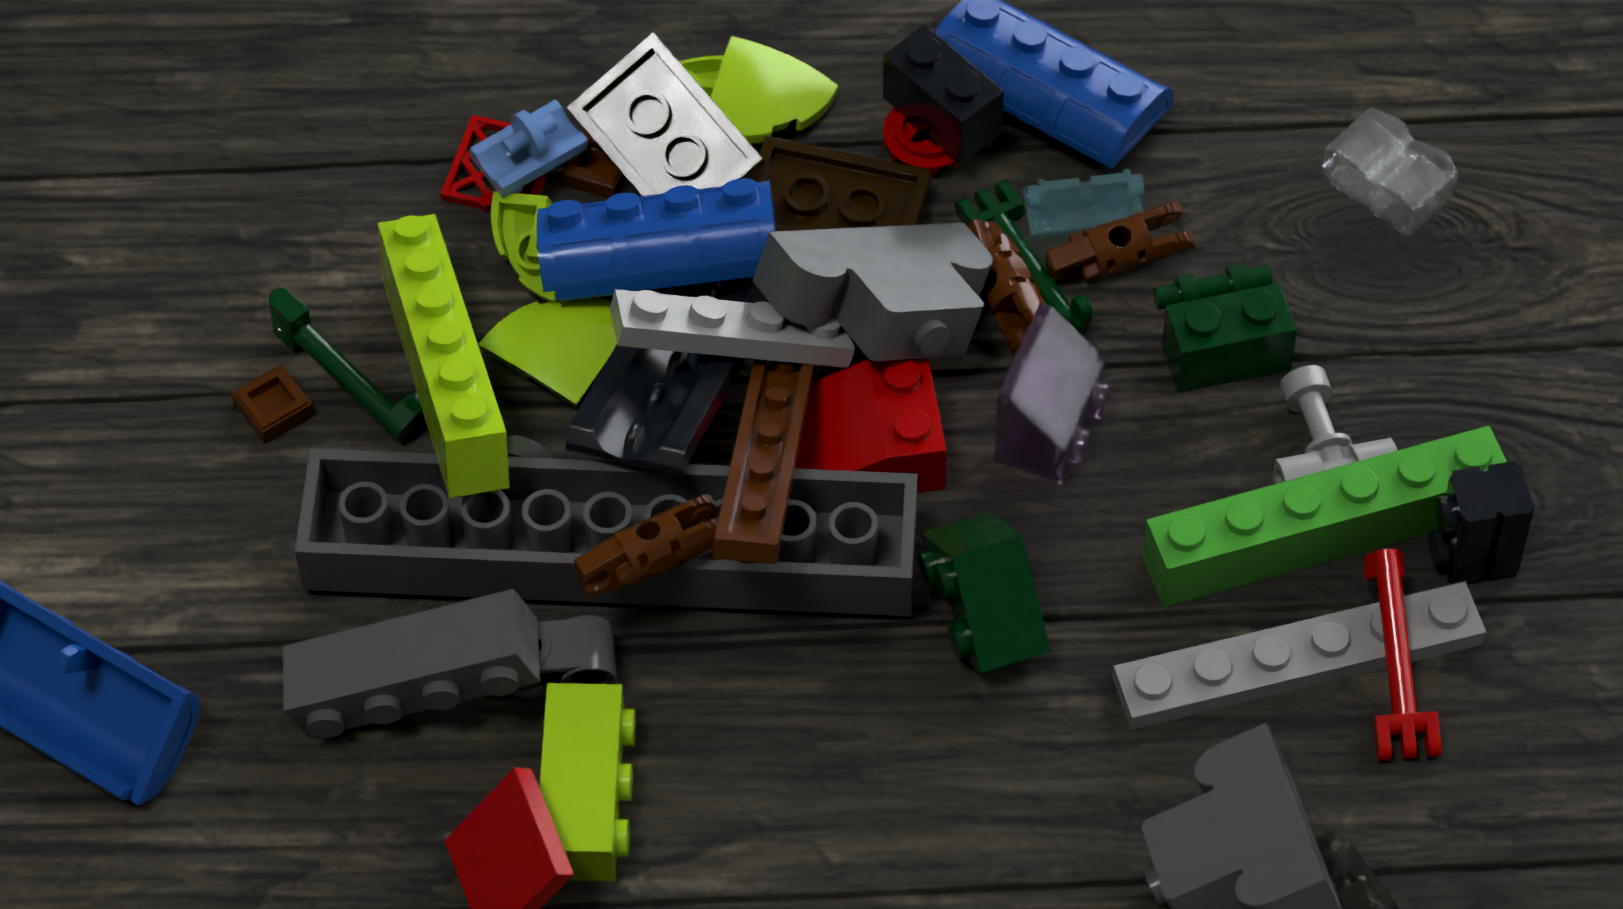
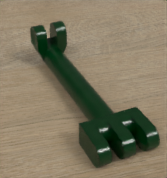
[954,179,1093,342]
[269,288,427,442]

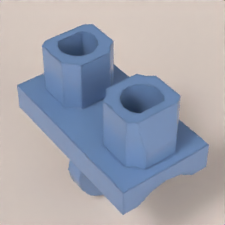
[470,99,588,198]

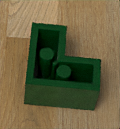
[918,512,1051,673]

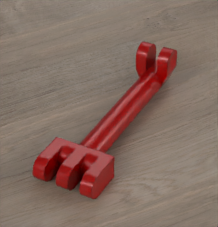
[1363,549,1442,761]

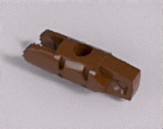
[1045,201,1197,283]
[967,219,1056,358]
[574,494,719,598]

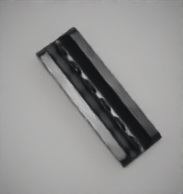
[566,278,770,477]

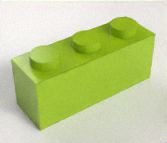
[539,683,636,881]

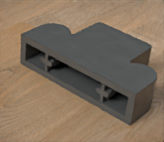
[752,223,993,361]
[1142,723,1342,909]

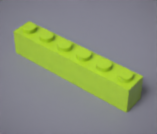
[378,214,510,498]

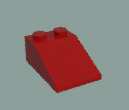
[796,358,947,493]

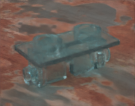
[1023,169,1144,238]

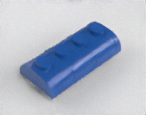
[935,0,1174,169]
[537,178,776,302]
[0,580,200,805]

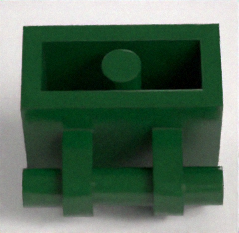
[1153,264,1297,393]

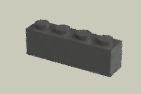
[283,589,540,738]

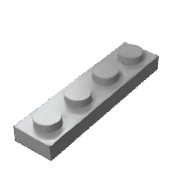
[610,289,855,368]

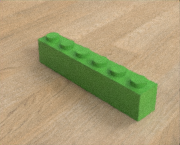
[1143,425,1507,607]

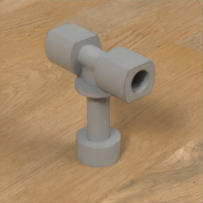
[1272,365,1398,484]

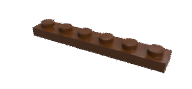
[714,359,816,565]

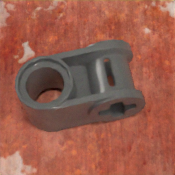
[509,615,617,701]

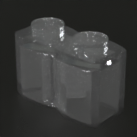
[1321,107,1459,236]

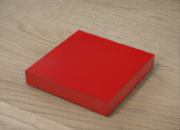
[444,767,574,909]

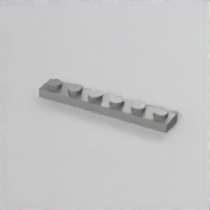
[1113,581,1486,730]

